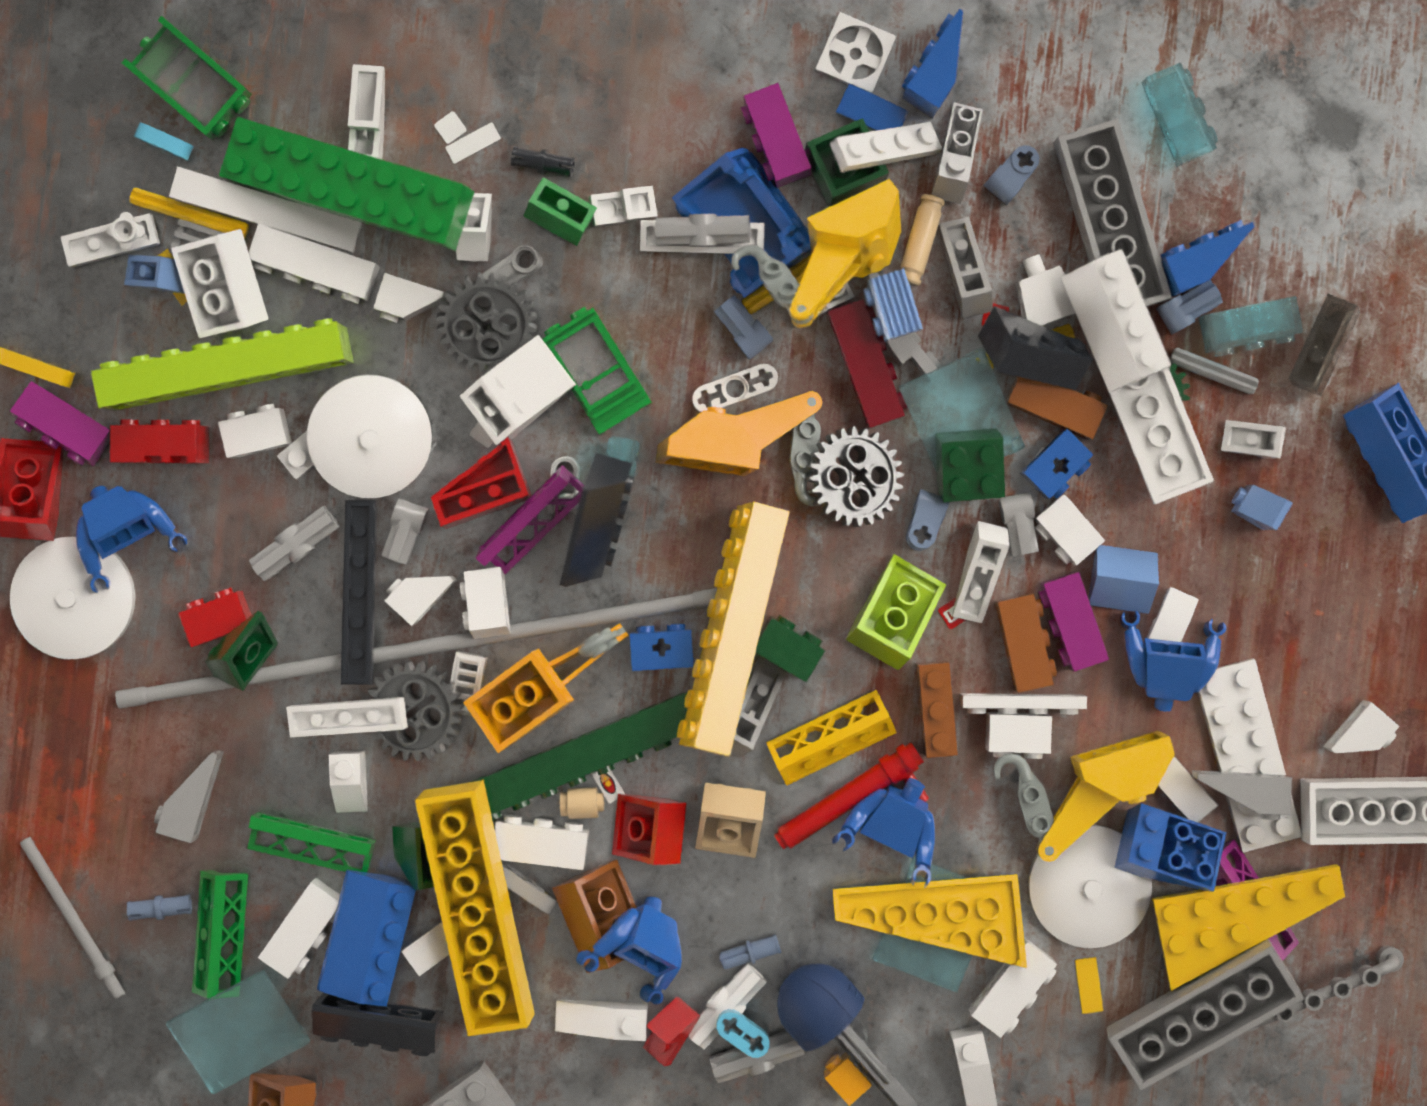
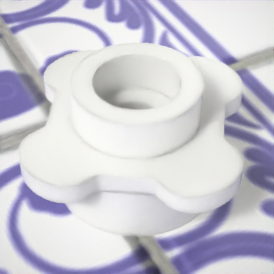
[107,212,145,250]

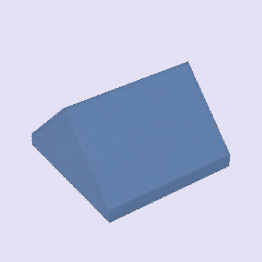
[1088,545,1159,614]

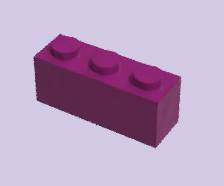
[740,83,811,188]
[10,381,110,467]
[1038,571,1109,672]

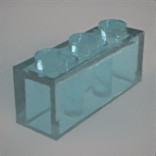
[1141,62,1218,167]
[1199,296,1303,357]

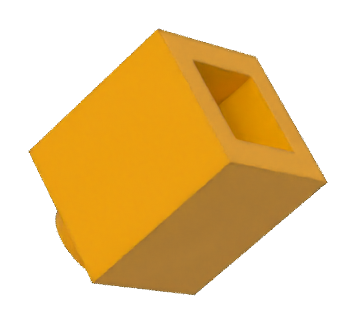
[823,1052,872,1106]

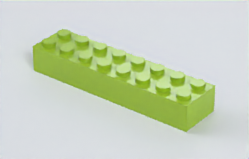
[91,318,354,411]

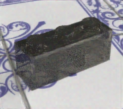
[1288,294,1360,396]

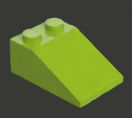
[845,554,947,670]

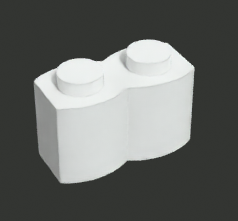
[1034,494,1105,565]

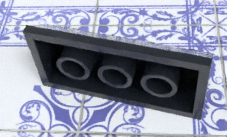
[560,453,635,587]
[312,993,444,1056]

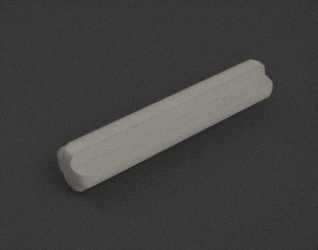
[1169,348,1259,394]

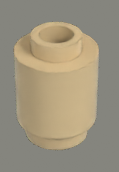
[560,787,604,819]

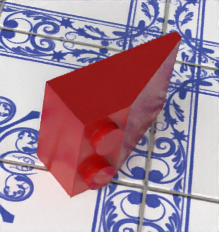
[0,438,64,541]

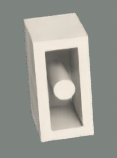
[218,404,292,459]
[460,567,511,639]
[985,712,1052,759]

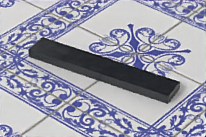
[341,500,378,685]

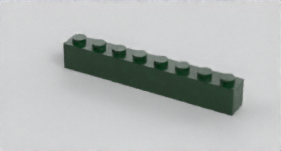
[468,691,688,821]

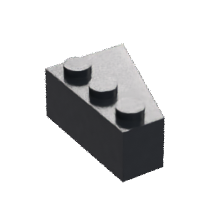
[978,306,1093,390]

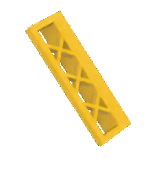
[766,690,897,786]

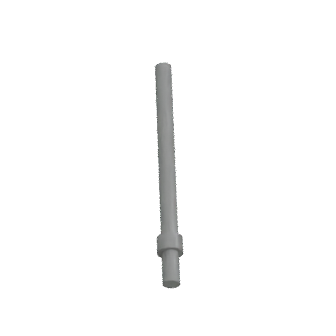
[20,837,125,1000]

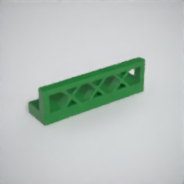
[247,812,376,873]
[192,870,248,998]

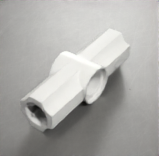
[689,963,767,1049]

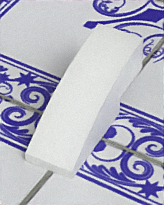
[348,64,385,159]

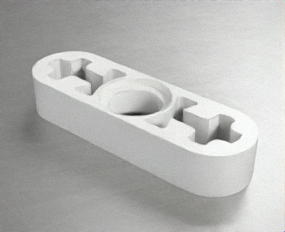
[693,364,778,412]

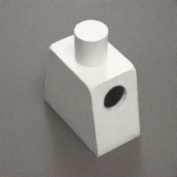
[1016,254,1076,326]

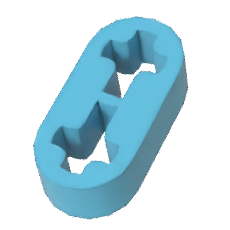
[134,122,194,161]
[717,1009,769,1058]

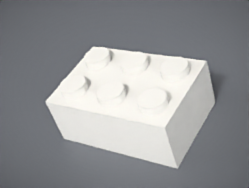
[171,229,268,338]

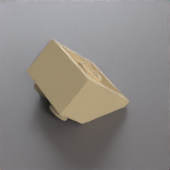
[695,783,766,858]

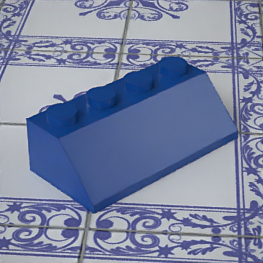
[1343,383,1427,523]
[317,870,416,1007]

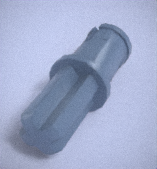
[719,934,781,969]

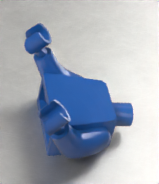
[76,486,187,593]
[1120,611,1226,712]
[832,778,935,888]
[576,897,682,1005]

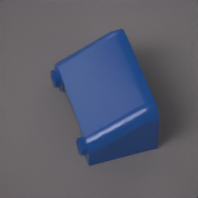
[672,148,811,298]

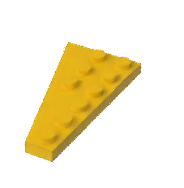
[1152,864,1345,991]
[832,874,1027,968]

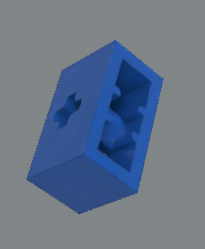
[1020,429,1094,499]
[630,624,694,671]

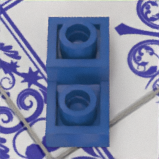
[836,84,909,131]

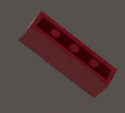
[827,299,908,429]

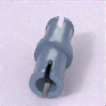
[127,894,192,921]

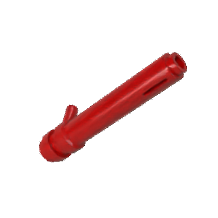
[774,742,929,850]

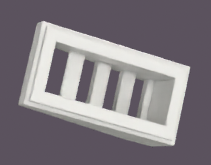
[450,651,488,716]

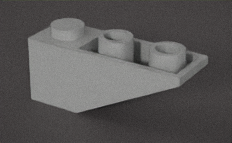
[931,102,983,204]

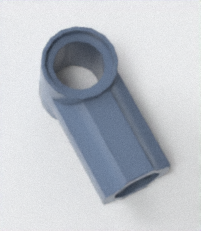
[1156,280,1223,335]
[714,295,774,360]

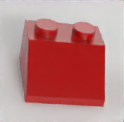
[612,794,686,865]

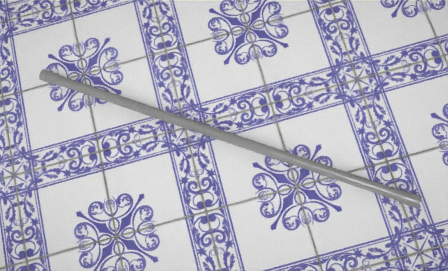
[115,588,717,709]

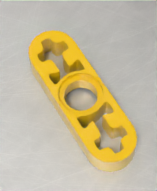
[0,347,75,388]

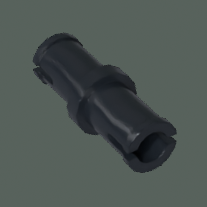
[511,146,575,177]

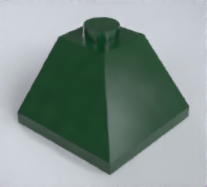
[205,611,278,691]
[392,822,434,890]

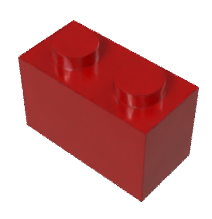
[178,587,251,647]

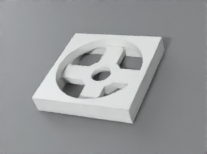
[815,12,896,93]

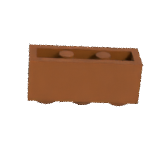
[1004,376,1108,440]
[994,593,1057,693]
[916,661,958,758]

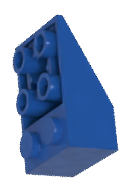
[902,8,963,119]
[1160,220,1255,297]
[1114,803,1227,892]

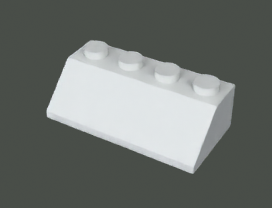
[1061,249,1171,393]

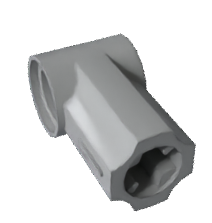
[482,245,543,286]
[999,492,1039,556]
[382,499,429,564]

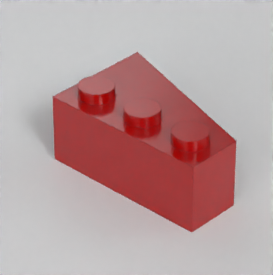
[110,419,210,464]
[431,437,531,529]

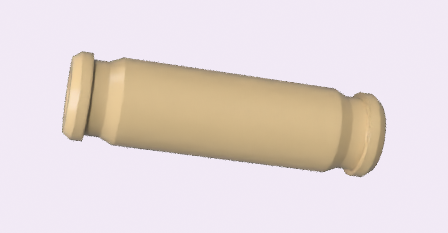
[900,194,945,286]

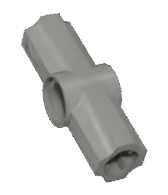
[655,214,751,247]
[249,506,340,581]
[709,1031,805,1084]

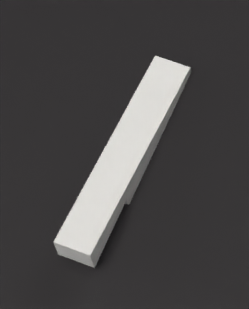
[169,167,362,253]

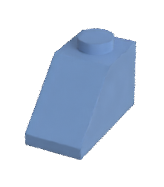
[124,255,185,294]
[1231,485,1293,530]

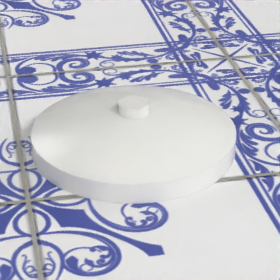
[307,374,432,498]
[10,537,135,659]
[1028,825,1152,948]

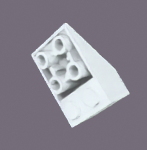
[460,335,576,446]

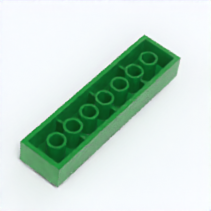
[219,117,475,251]

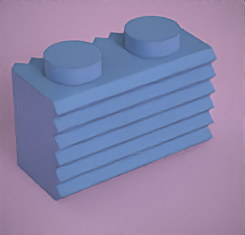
[863,269,923,342]

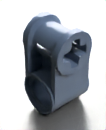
[983,145,1039,205]
[906,489,949,551]

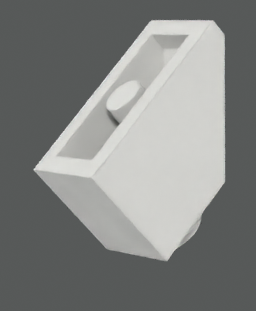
[456,193,492,262]
[373,273,446,323]
[385,576,457,626]
[1323,700,1400,753]
[329,750,368,813]

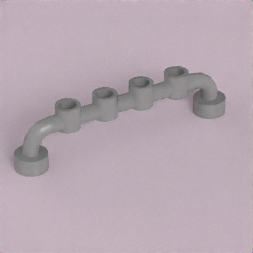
[1248,945,1404,1031]

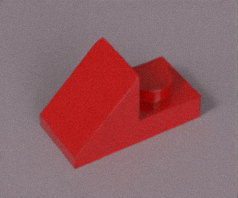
[643,997,700,1067]

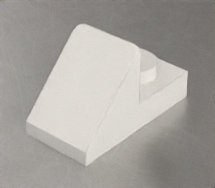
[1221,420,1286,459]

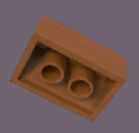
[552,859,637,973]
[248,1073,316,1106]

